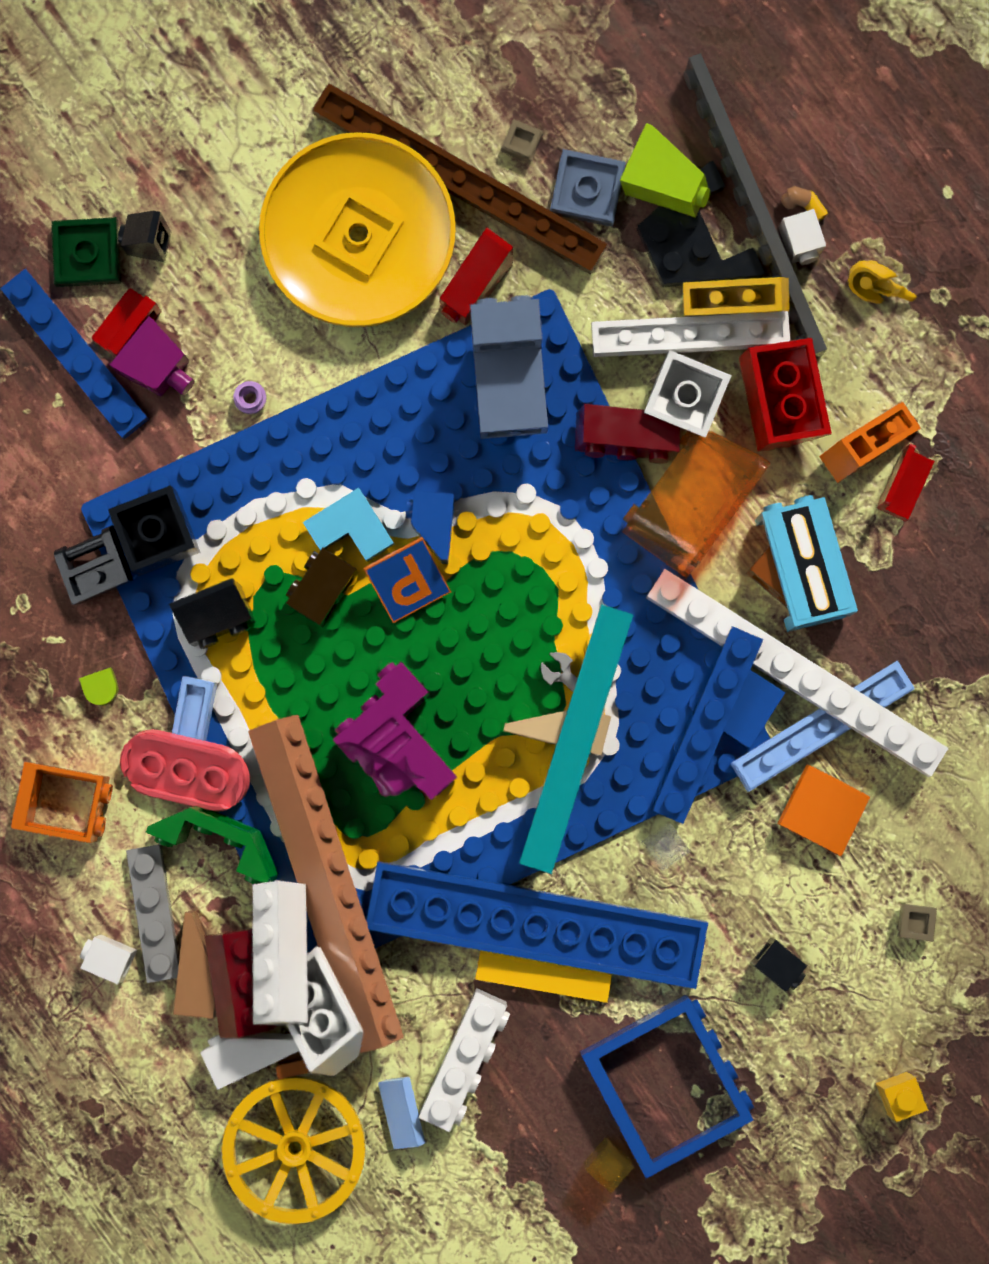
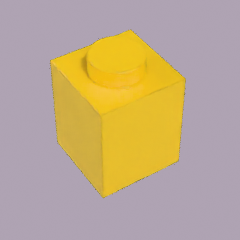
[876,1072,928,1122]

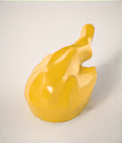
[848,260,917,304]

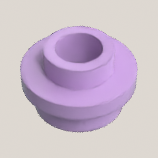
[233,381,267,414]

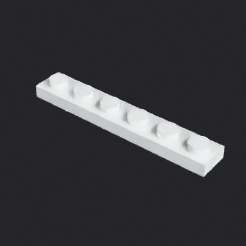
[591,311,790,357]

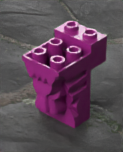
[333,662,458,800]

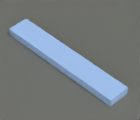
[730,661,915,792]

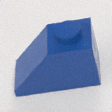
[406,490,455,564]

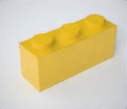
[683,277,789,316]

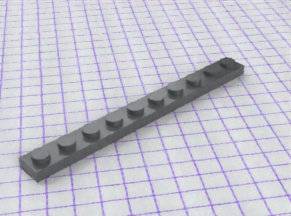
[683,53,827,359]

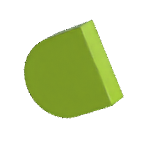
[79,667,118,706]

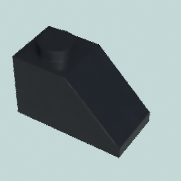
[118,211,171,262]

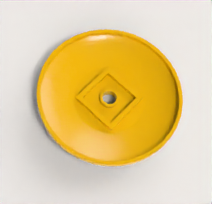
[259,132,456,327]

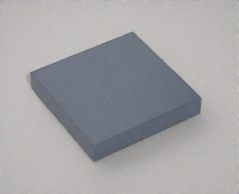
[550,149,626,227]

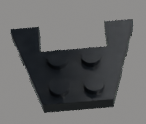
[636,161,765,287]

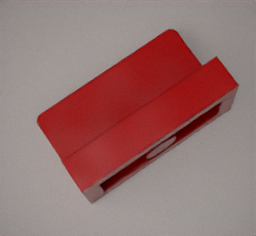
[92,288,162,357]
[876,443,935,522]

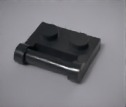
[54,525,134,605]

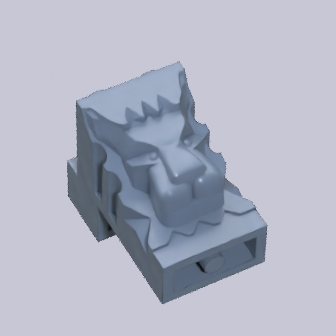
[470,295,548,439]

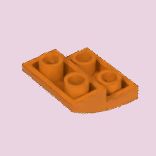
[777,764,870,856]

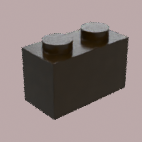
[286,547,359,628]

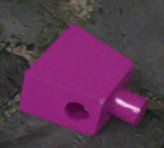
[110,316,195,396]

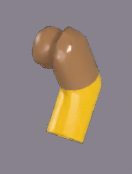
[781,186,829,222]

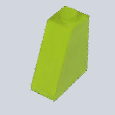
[620,123,710,217]

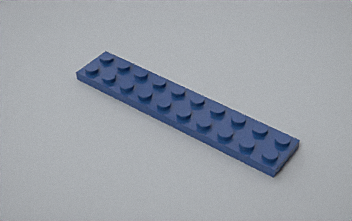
[366,861,708,989]

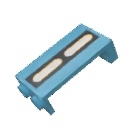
[755,495,858,632]

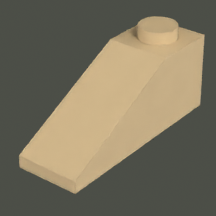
[503,708,611,756]

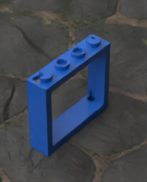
[580,995,754,1178]

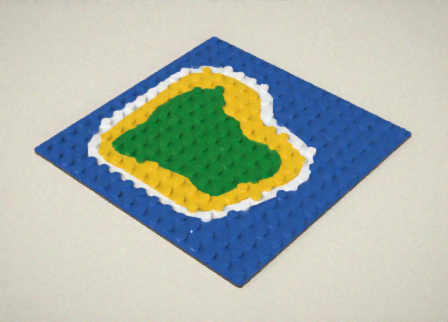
[81,289,770,954]

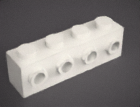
[253,881,308,1025]
[418,988,510,1132]

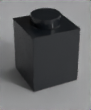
[750,937,807,992]

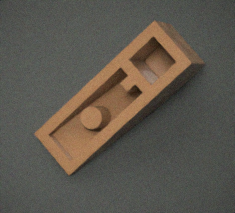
[173,910,216,1019]

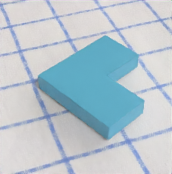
[303,488,394,562]

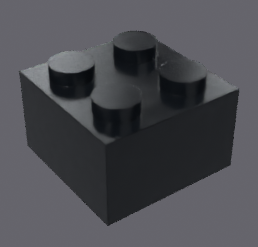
[108,485,201,576]

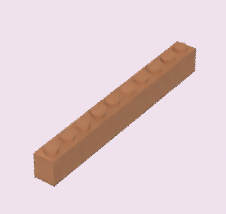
[248,715,404,1053]

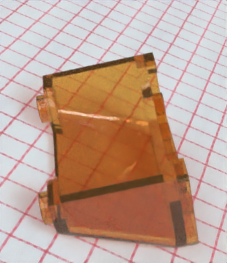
[622,430,771,578]

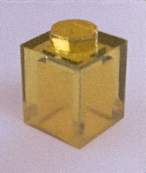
[584,1137,634,1193]

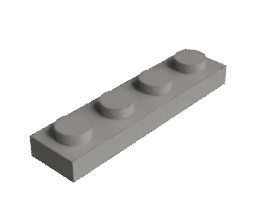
[126,844,179,983]

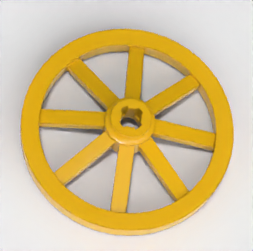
[222,1076,366,1224]

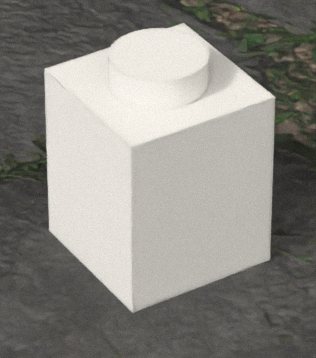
[778,209,826,265]
[80,935,137,984]

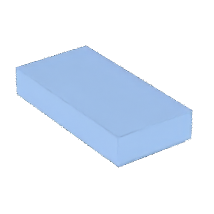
[172,676,217,741]
[378,1076,426,1149]

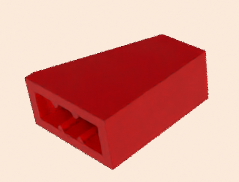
[439,228,513,326]

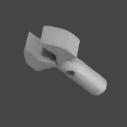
[541,652,577,691]

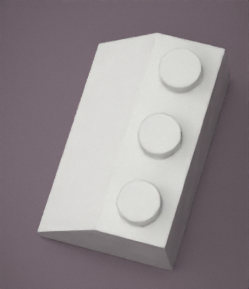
[287,946,364,1076]

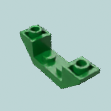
[145,806,278,884]

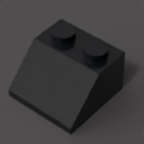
[169,578,256,649]

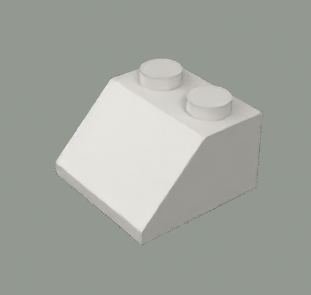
[644,350,732,438]

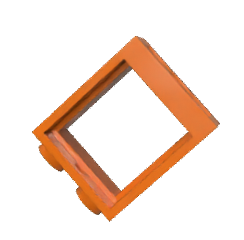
[11,762,113,843]

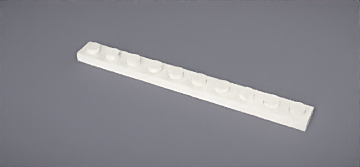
[646,569,948,777]

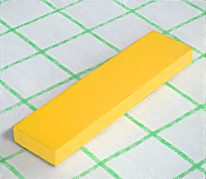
[475,950,612,1003]

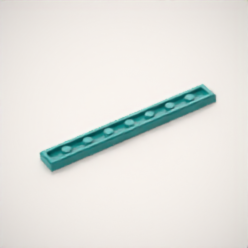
[519,604,634,874]

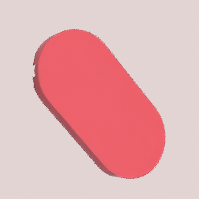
[120,729,250,812]

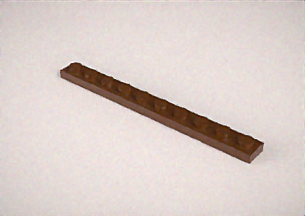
[312,83,607,275]

